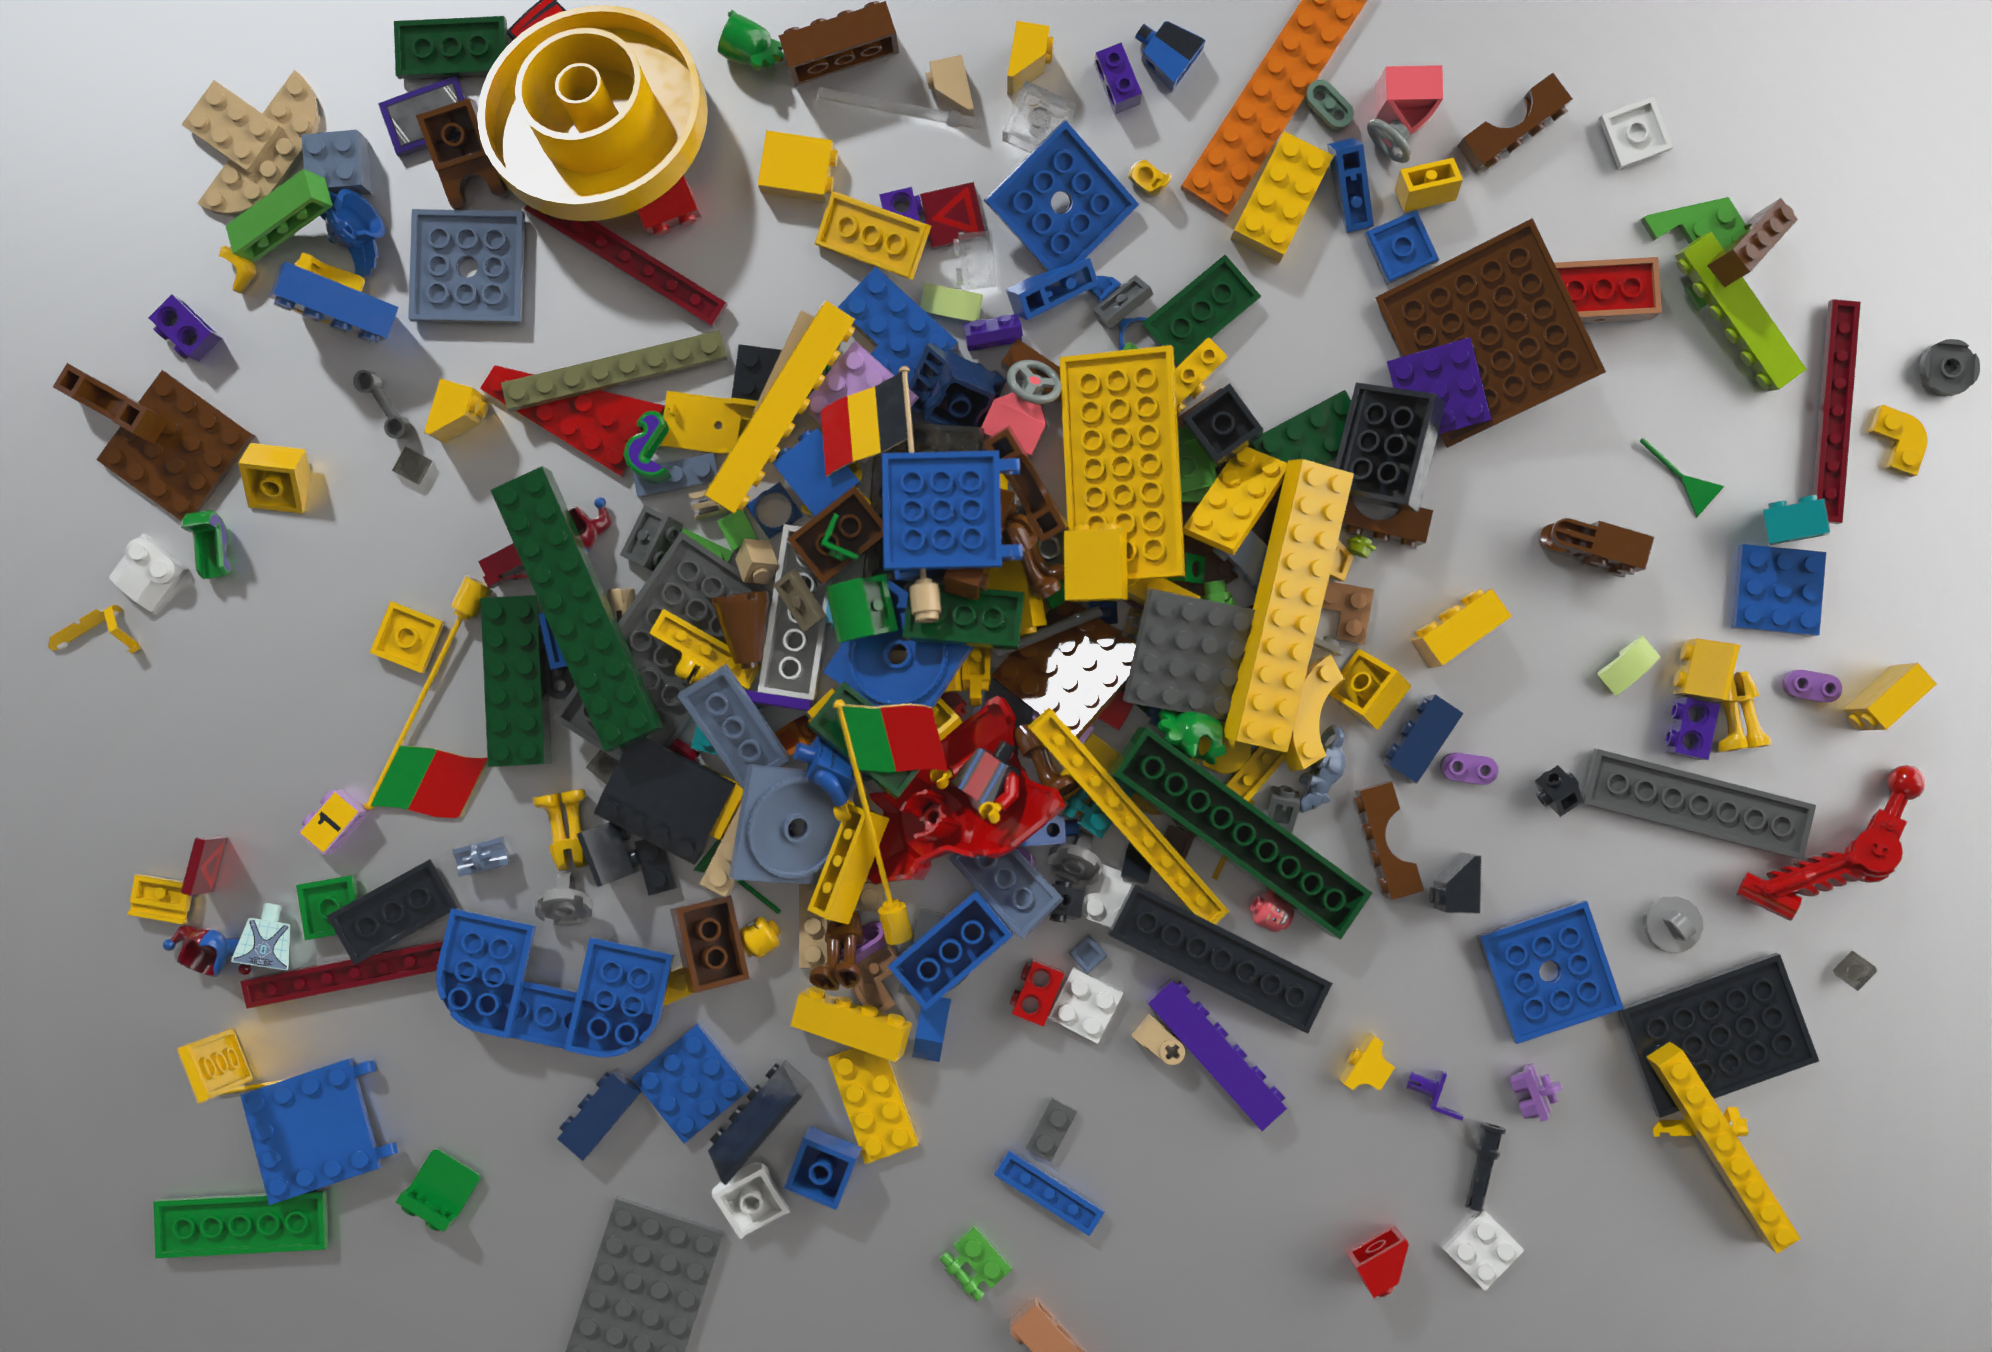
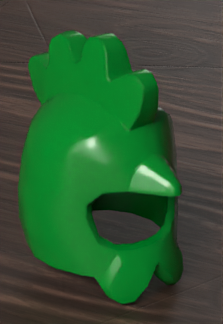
[717,10,784,70]
[1158,709,1226,765]

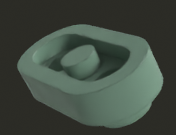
[1305,80,1354,130]

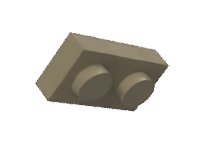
[773,569,827,632]

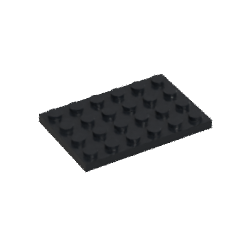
[1618,953,1819,1118]

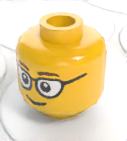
[740,916,781,958]

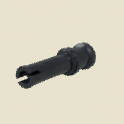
[1465,1122,1506,1211]

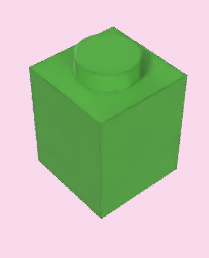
[717,510,760,553]

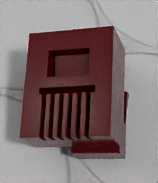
[478,543,528,589]

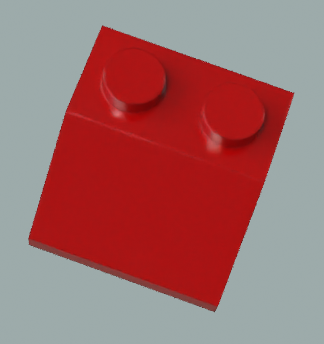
[637,175,701,236]
[1346,1225,1409,1298]

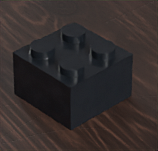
[1183,383,1263,468]

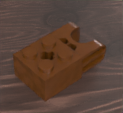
[416,98,507,210]
[1538,518,1654,577]

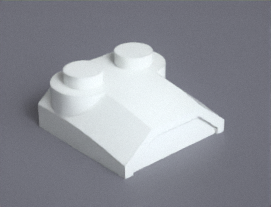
[109,534,189,612]
[1081,864,1146,928]
[712,1162,790,1239]

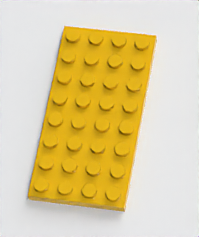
[1059,345,1185,580]

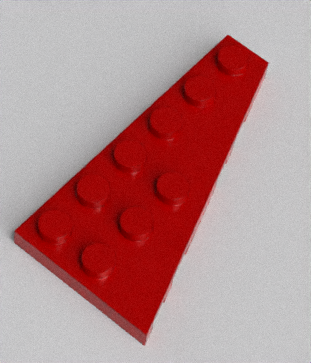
[480,365,665,477]

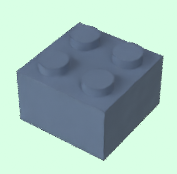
[301,129,372,195]

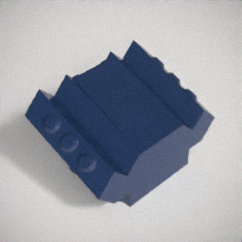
[909,343,1007,439]

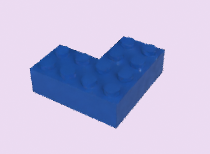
[838,266,959,386]

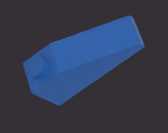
[1327,138,1374,233]
[1005,258,1099,320]

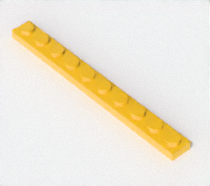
[1028,707,1229,924]

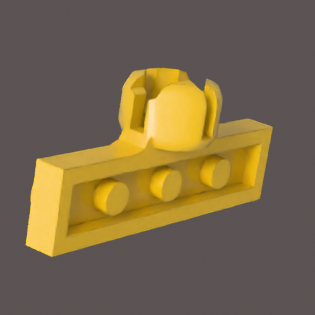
[649,609,762,690]

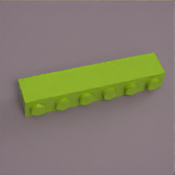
[1674,232,1807,391]

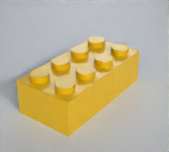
[1230,131,1334,263]

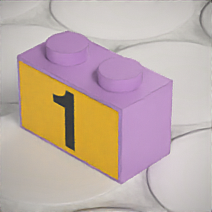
[298,789,369,855]

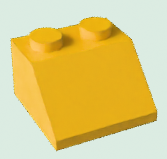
[1007,21,1054,95]
[424,378,489,443]
[238,443,310,514]
[1673,638,1740,702]
[1328,648,1412,730]

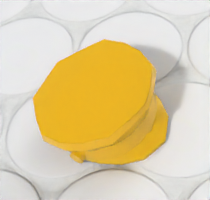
[1199,721,1251,775]

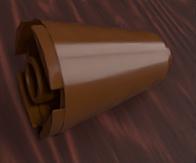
[711,591,769,669]

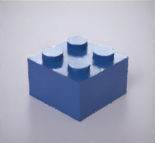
[784,1126,862,1210]

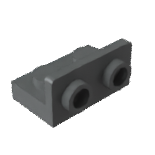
[620,505,683,571]

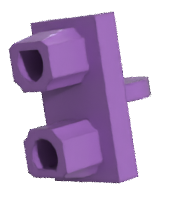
[1510,1063,1562,1121]

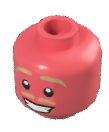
[1250,891,1294,932]

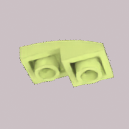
[920,283,983,321]
[1597,635,1661,696]

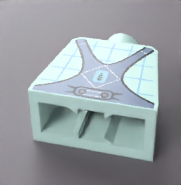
[231,903,290,970]

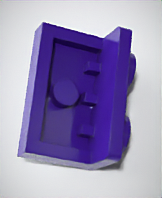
[963,314,1023,351]

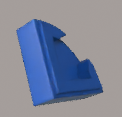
[1088,276,1121,303]

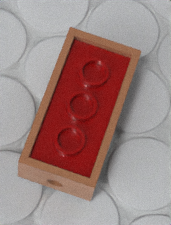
[1554,257,1662,324]

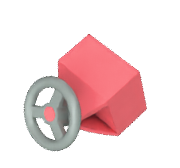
[1367,65,1443,163]
[980,360,1062,456]

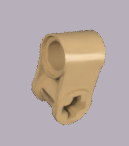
[1131,1013,1185,1065]

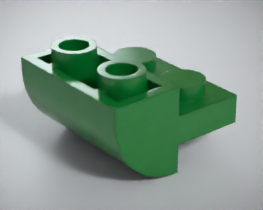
[825,574,898,644]

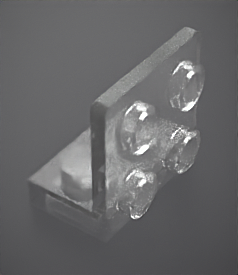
[953,231,997,290]

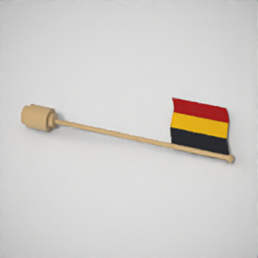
[821,366,941,623]

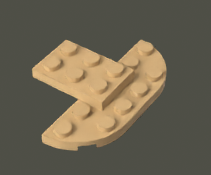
[181,70,320,216]

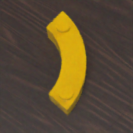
[1283,654,1344,772]

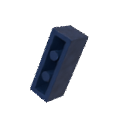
[1383,694,1464,784]
[557,1069,642,1161]

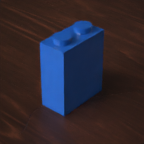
[773,428,862,516]

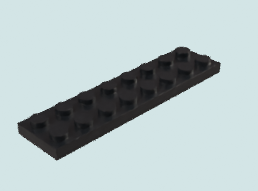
[1108,883,1333,1034]

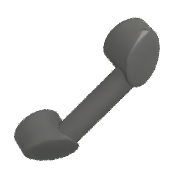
[353,370,410,439]

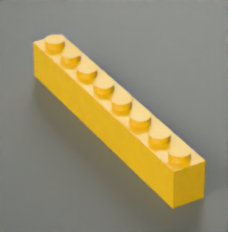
[703,300,855,513]
[1646,1042,1801,1254]

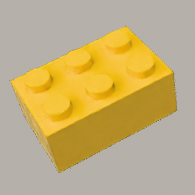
[1411,588,1512,668]

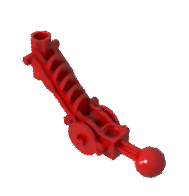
[1736,765,1926,921]

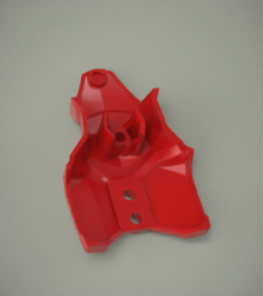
[867,696,1065,885]

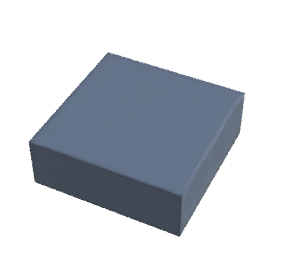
[1068,934,1108,974]

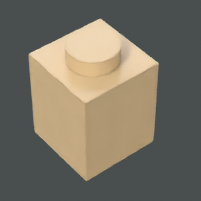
[735,539,778,585]

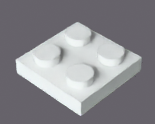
[1599,96,1673,170]
[1048,967,1123,1044]
[1442,1209,1525,1291]

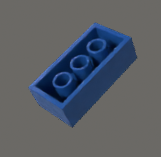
[268,261,399,344]
[888,889,1013,1011]

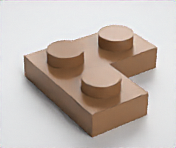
[1322,581,1374,645]
[853,944,899,1013]

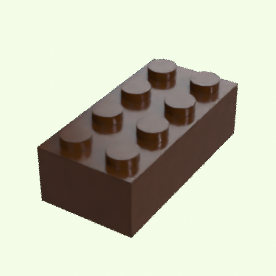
[778,1,899,86]

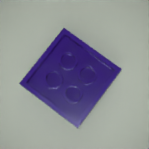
[1387,337,1491,435]

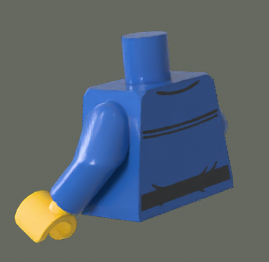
[794,735,860,821]

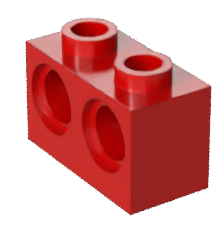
[1009,959,1065,1027]

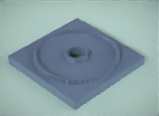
[408,209,525,324]
[729,764,855,885]

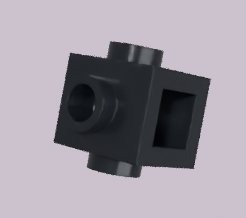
[1535,765,1584,817]
[1049,880,1085,923]

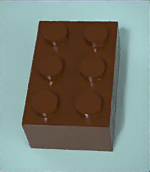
[787,485,884,586]
[670,895,750,993]

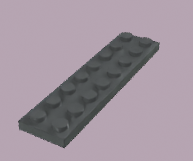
[1582,749,1816,860]

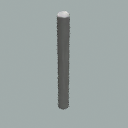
[994,605,1103,658]

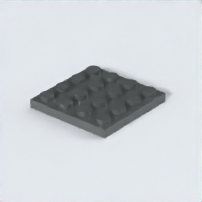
[1123,588,1255,720]

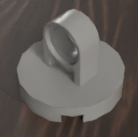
[1046,829,1103,885]
[535,872,593,926]
[1644,896,1703,953]

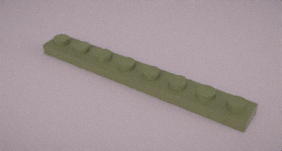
[501,330,727,412]

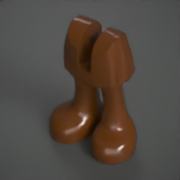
[1002,514,1065,600]
[1015,724,1080,797]
[809,912,864,991]

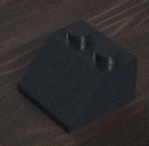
[577,822,641,887]
[1429,853,1481,913]

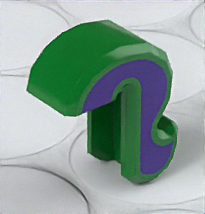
[624,411,672,484]
[181,510,231,579]

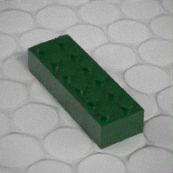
[480,595,552,767]

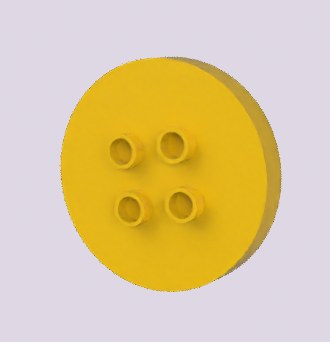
[478,5,708,221]

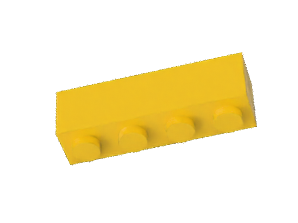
[807,805,889,925]
[791,987,912,1062]

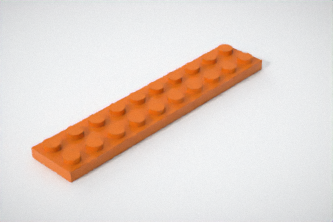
[1181,0,1368,218]

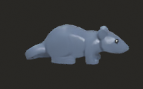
[1299,725,1346,813]

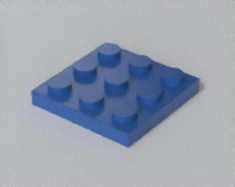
[1732,544,1826,636]
[631,1023,751,1143]

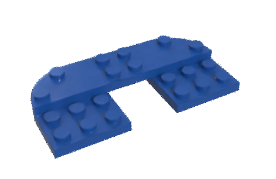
[436,908,675,1057]

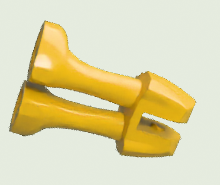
[1717,671,1771,752]
[533,788,588,871]

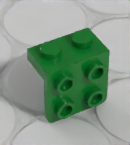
[396,1148,481,1232]

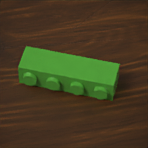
[226,169,333,262]

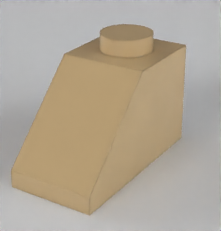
[926,55,974,118]

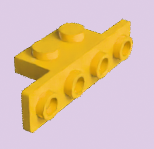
[1175,338,1227,416]

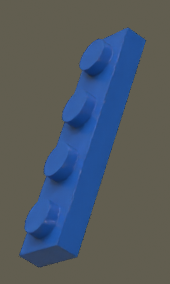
[994,1149,1105,1237]

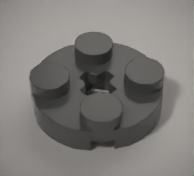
[1919,339,1980,396]

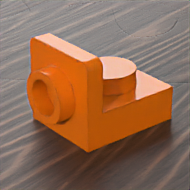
[774,715,817,756]

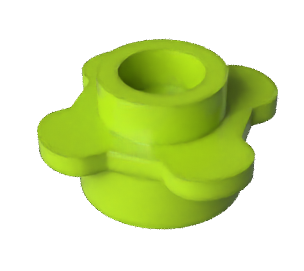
[1346,535,1376,558]

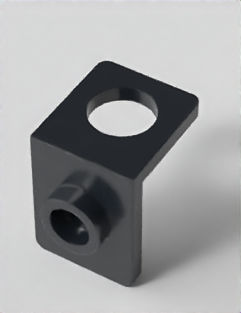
[1121,842,1151,884]

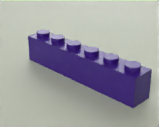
[1146,978,1287,1131]

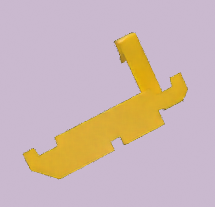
[48,605,140,654]
[1652,1107,1749,1137]

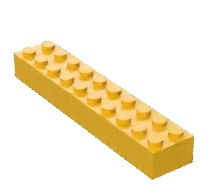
[1223,459,1354,753]

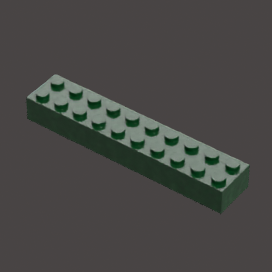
[490,466,664,752]
[1108,727,1372,940]

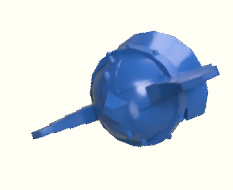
[320,189,385,278]

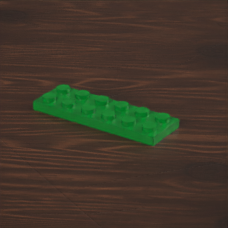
[153,1190,329,1259]

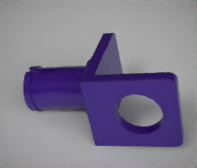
[1406,1070,1464,1121]

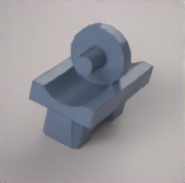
[452,837,510,877]

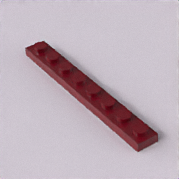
[524,205,728,328]
[1812,299,1861,524]
[240,939,444,1009]

